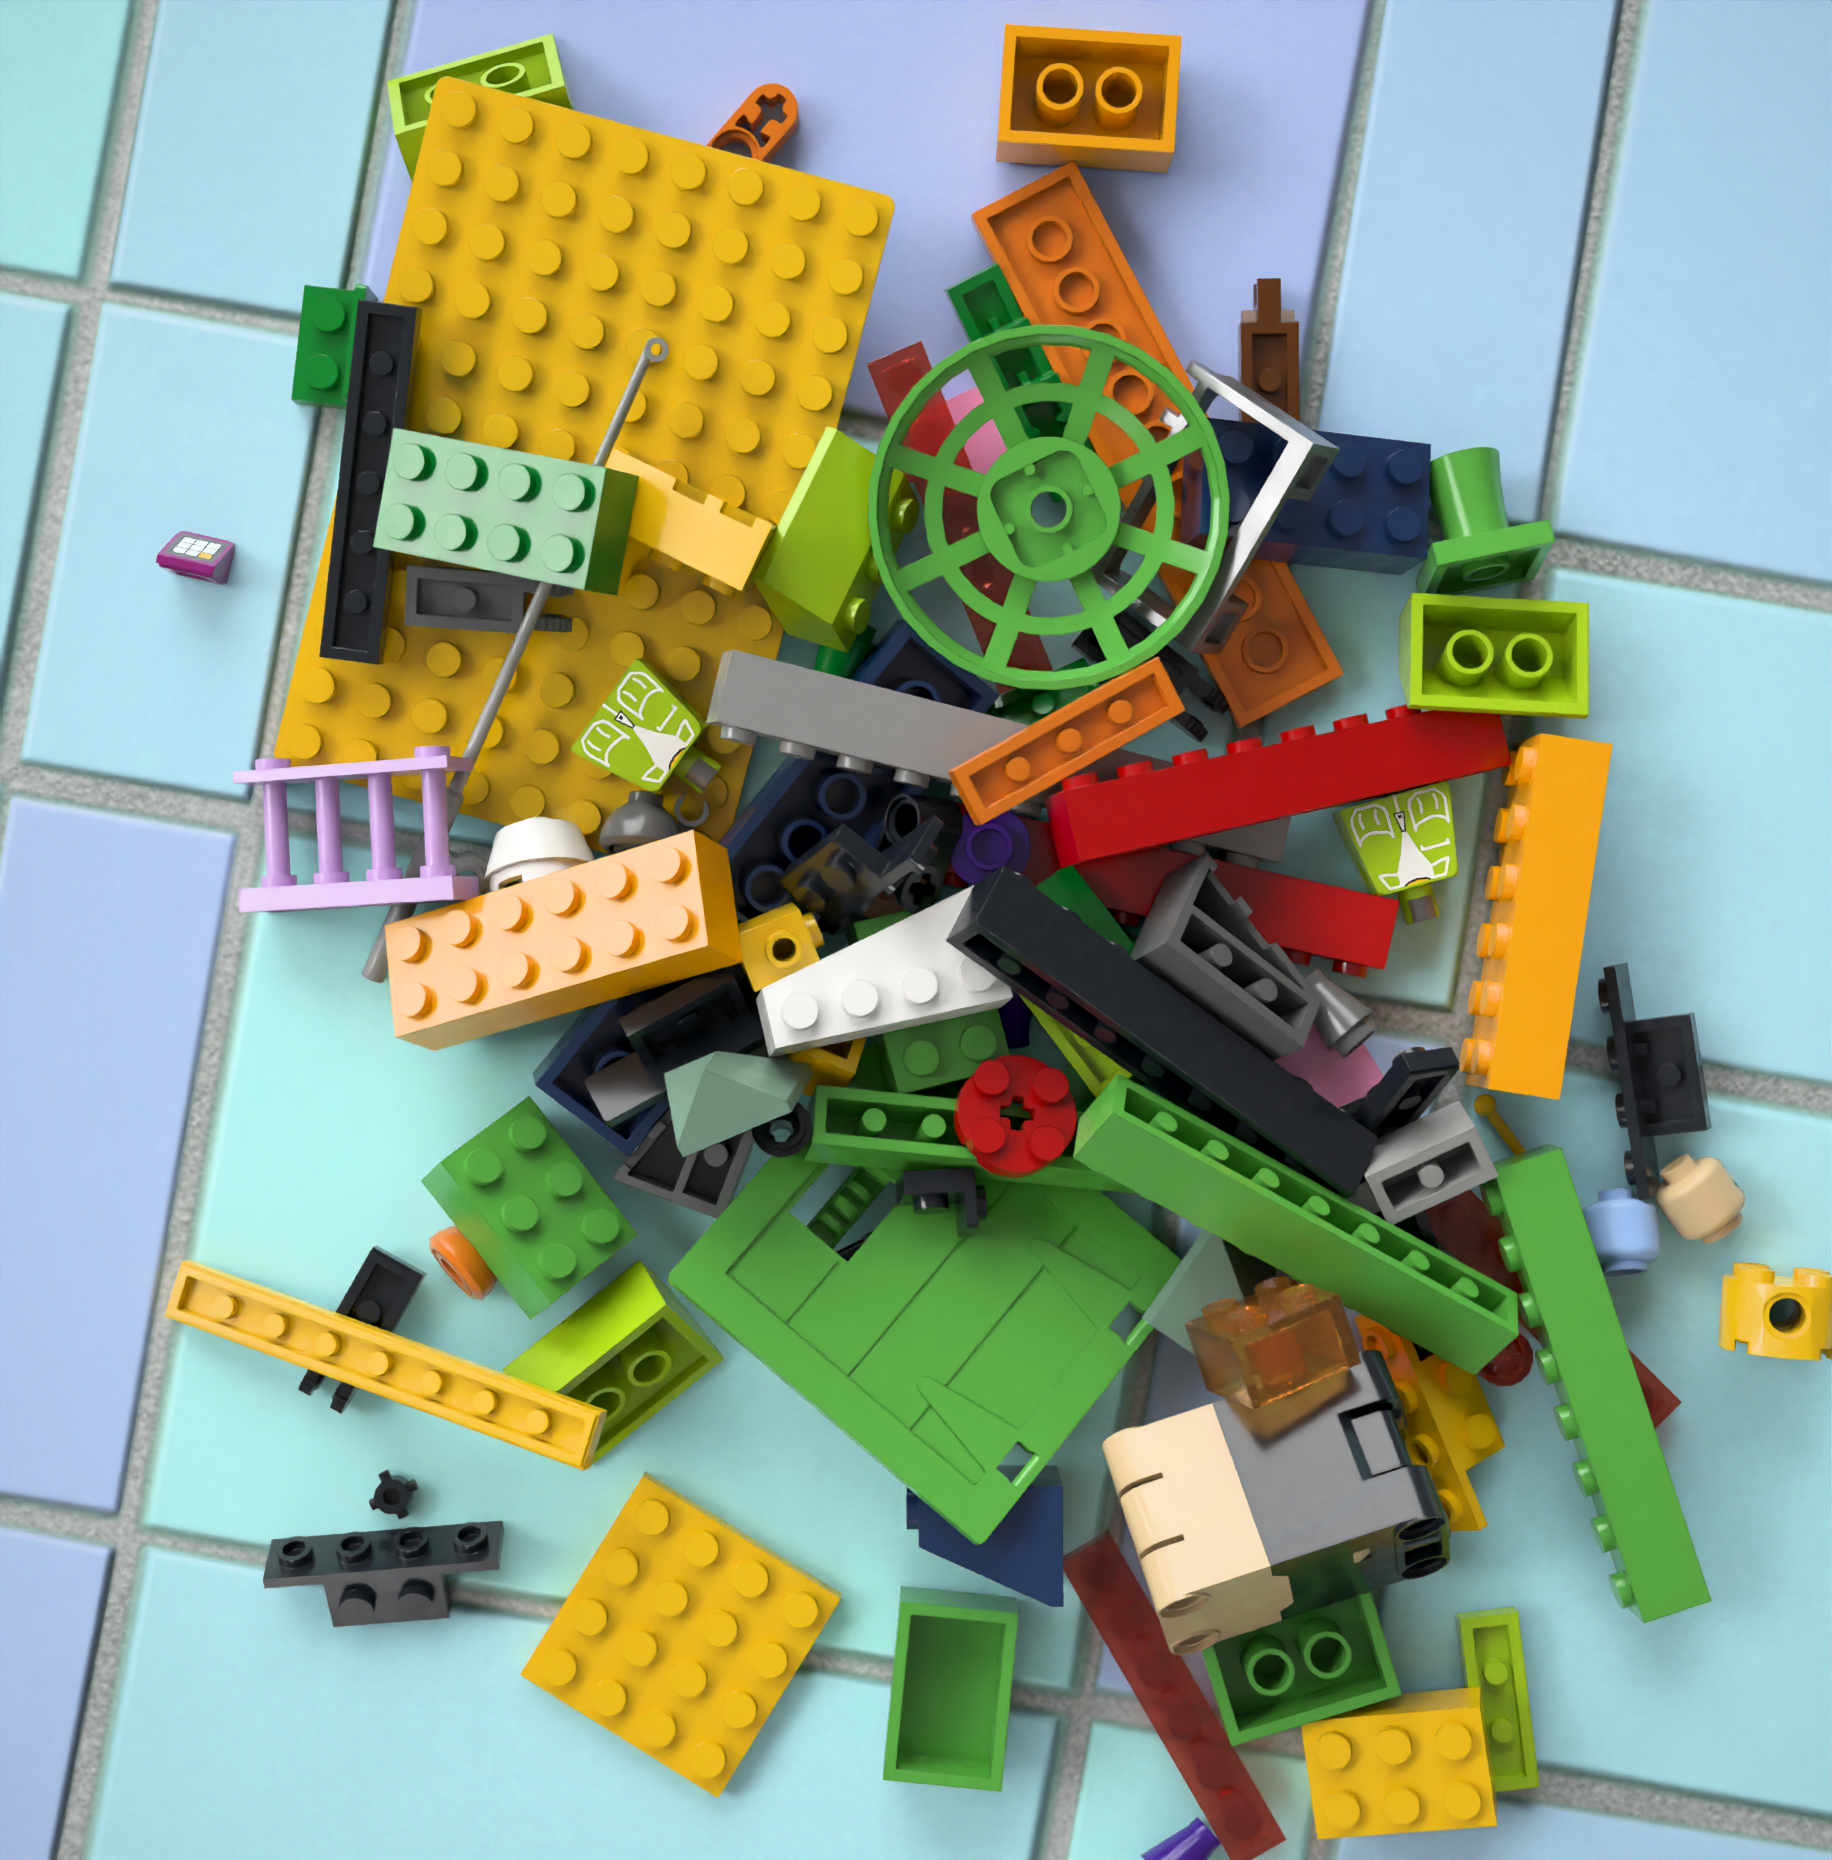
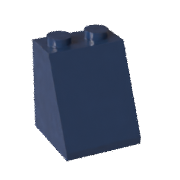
[906,1465,1064,1607]

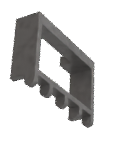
[1091,360,1340,654]

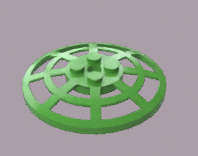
[868,324,1230,690]

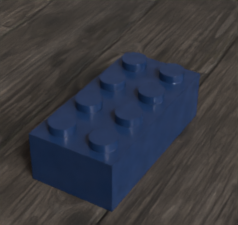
[1180,418,1431,575]

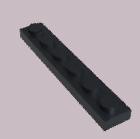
[319,299,422,665]

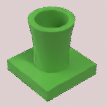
[1416,447,1555,595]

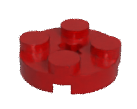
[954,1055,1076,1178]

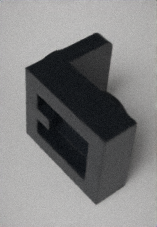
[895,1168,987,1237]

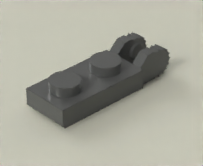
[404,564,574,634]

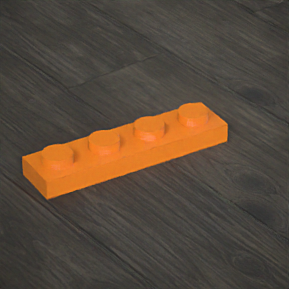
[947,657,1185,825]

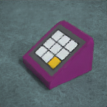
[155,531,235,585]

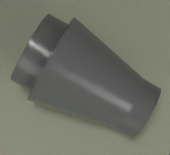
[1305,969,1379,1058]

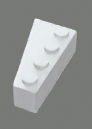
[756,885,1013,1058]

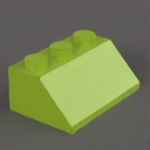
[387,33,575,181]
[752,427,920,653]
[1398,593,1589,719]
[502,1260,724,1465]

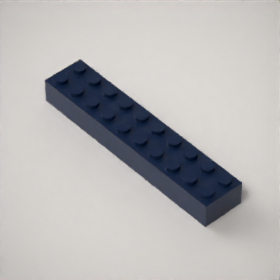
[533,619,999,1157]

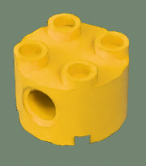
[1718,1262,1832,1361]

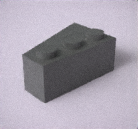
[1129,852,1322,1061]
[612,1044,789,1219]

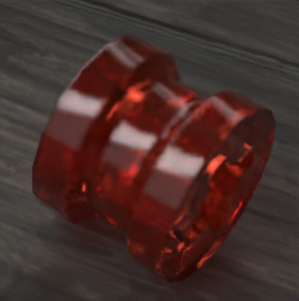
[1477,1332,1533,1386]

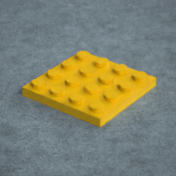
[520,1472,842,1798]

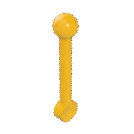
[1474,1094,1526,1155]

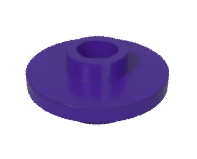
[950,810,1031,885]

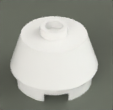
[483,817,595,892]

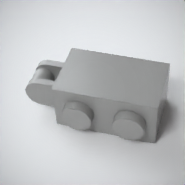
[1347,1101,1498,1225]

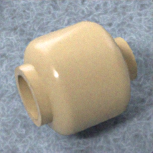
[1655,1154,1745,1244]

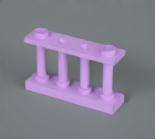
[233,746,479,913]

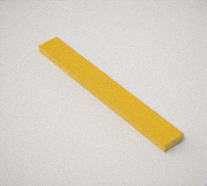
[165,1260,608,1470]

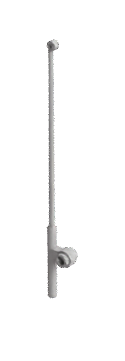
[362,337,669,983]

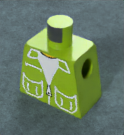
[570,658,722,795]
[1331,780,1458,925]

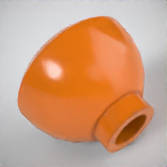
[429,1226,498,1300]

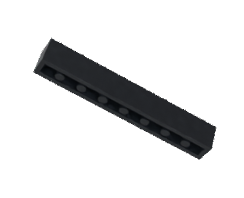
[946,865,1378,1199]

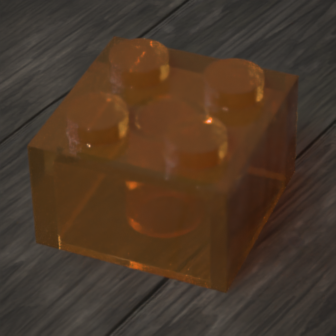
[1184,1276,1362,1410]

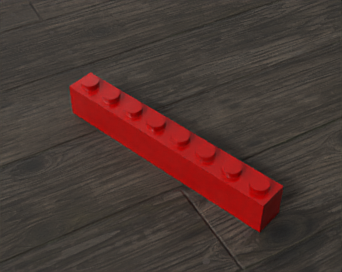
[1044,704,1512,869]
[943,802,1400,979]

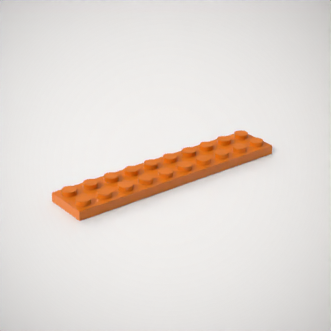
[971,161,1344,730]

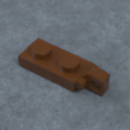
[1238,278,1300,424]

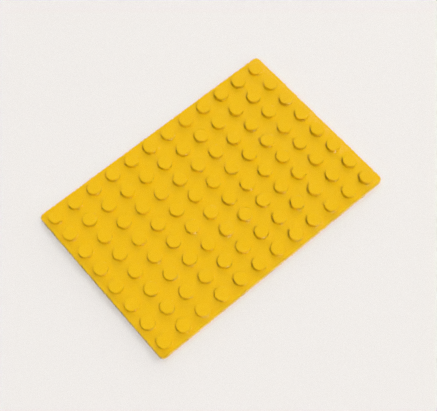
[274,76,895,855]

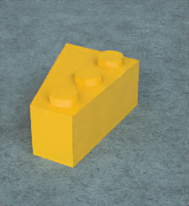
[606,448,777,598]

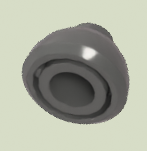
[599,791,680,854]

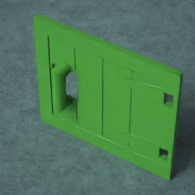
[667,1040,1182,1545]

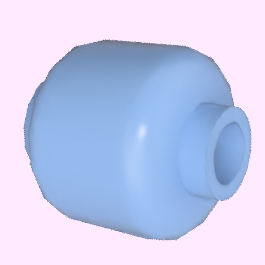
[1582,1188,1661,1276]

